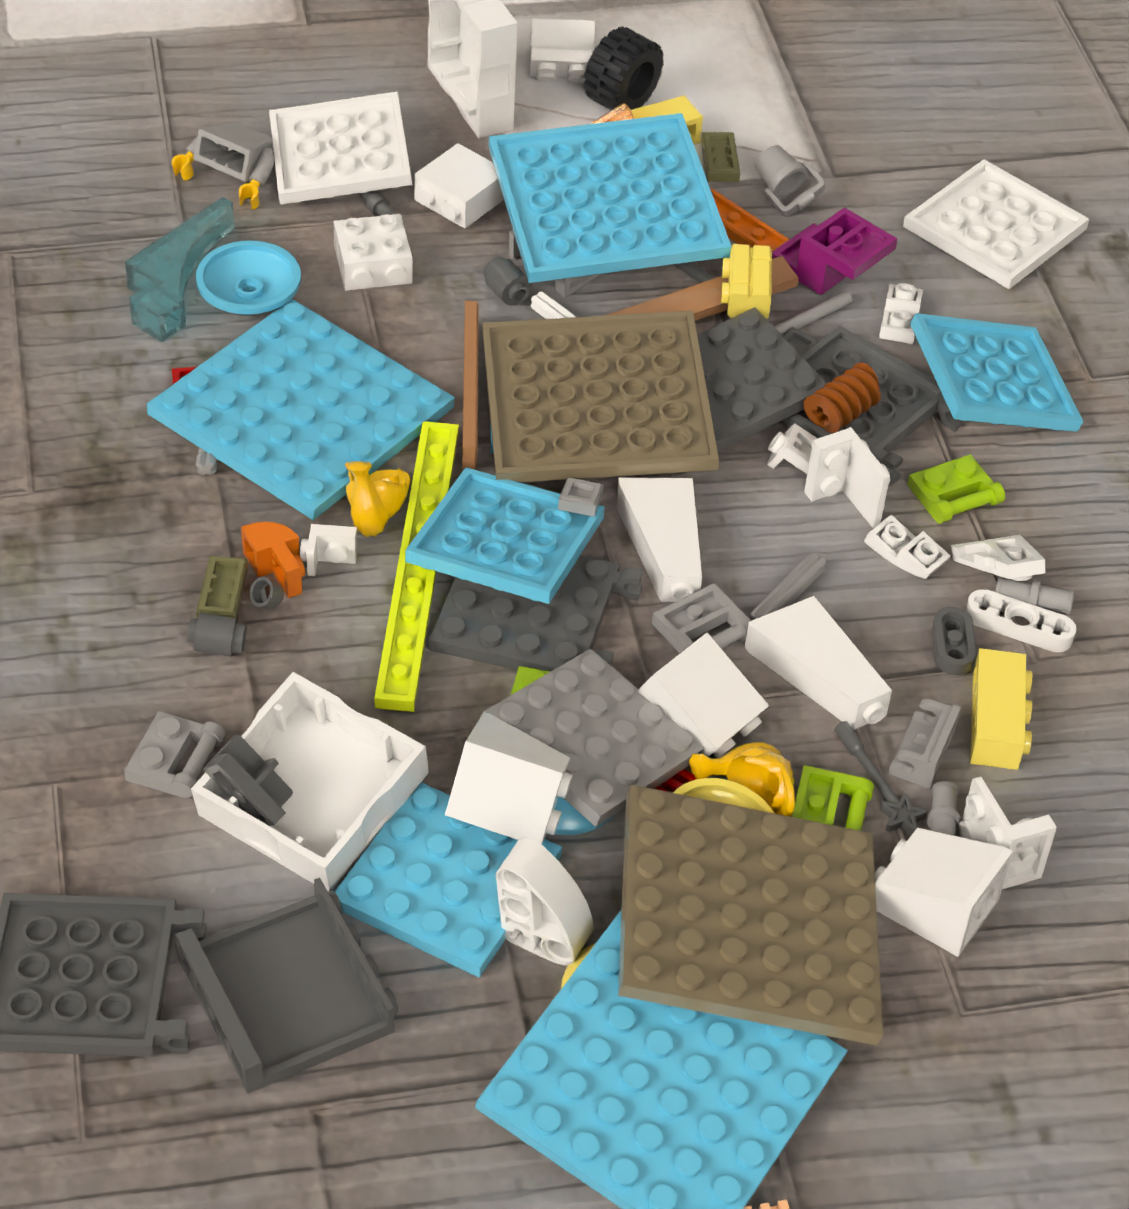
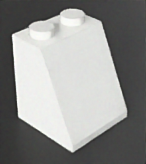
[637,632,769,758]
[445,712,573,845]
[875,828,1013,957]

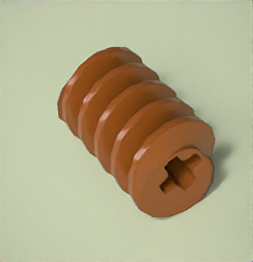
[803,362,881,433]

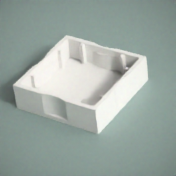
[428,0,518,138]
[191,672,429,892]

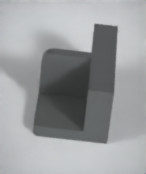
[203,735,293,826]

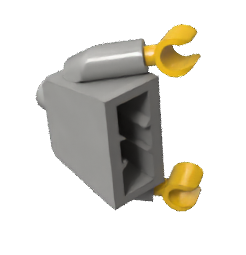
[172,122,274,210]

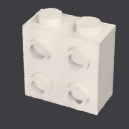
[414,143,504,228]
[333,214,412,291]

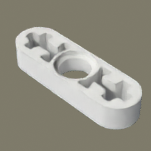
[966,589,1076,653]

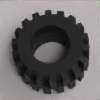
[583,26,664,114]

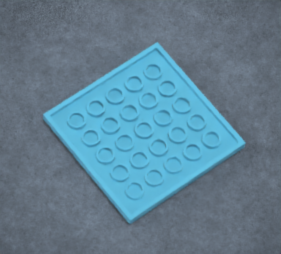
[489,113,732,283]
[147,299,455,521]
[475,909,848,1209]

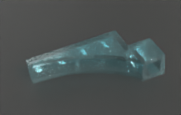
[125,197,234,343]

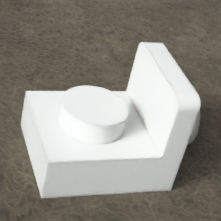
[767,423,817,474]
[300,524,357,576]

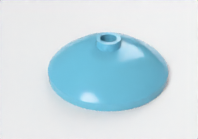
[196,241,301,315]

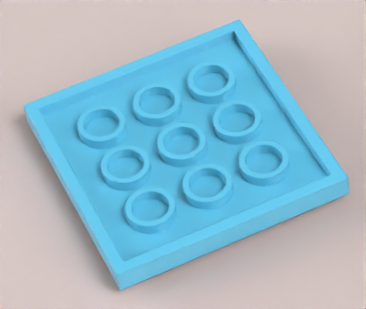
[910,313,1084,432]
[405,467,605,604]
[335,782,562,978]

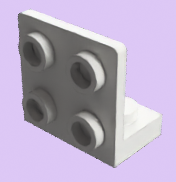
[804,427,890,528]
[959,777,1057,889]

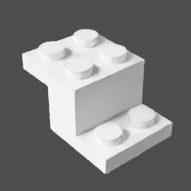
[530,18,595,82]

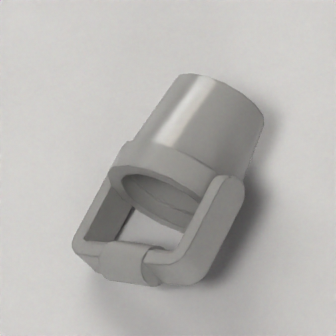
[755,145,825,217]

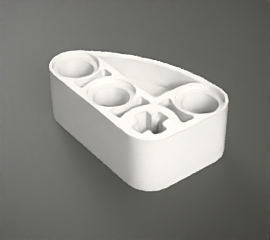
[496,838,594,966]

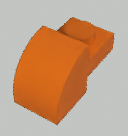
[241,522,305,598]

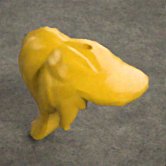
[345,461,411,537]
[689,742,795,817]

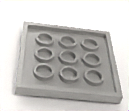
[481,648,705,827]

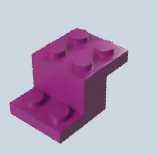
[772,207,897,295]

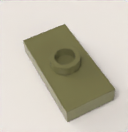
[701,132,740,182]
[196,556,248,620]

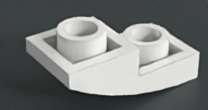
[879,283,923,344]
[864,515,950,579]

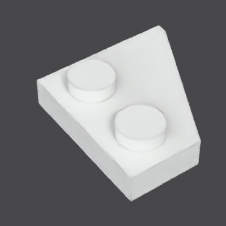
[951,535,1045,581]

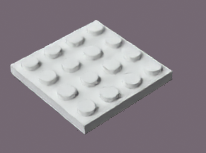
[269,92,412,204]
[903,159,1089,289]

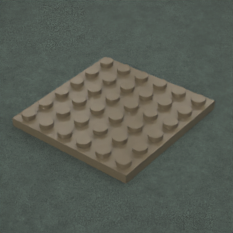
[482,310,719,482]
[618,785,883,1045]

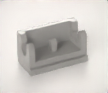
[888,699,961,789]

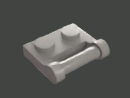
[652,583,751,653]
[124,711,226,798]

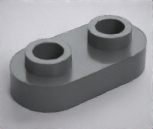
[932,607,976,675]

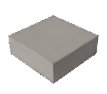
[558,478,604,517]

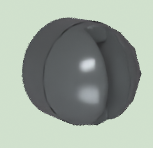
[250,576,284,609]

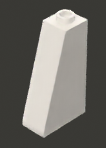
[616,478,702,602]
[745,596,892,730]

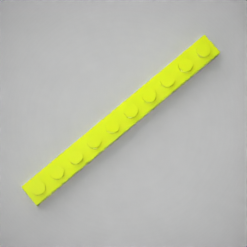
[374,421,459,712]

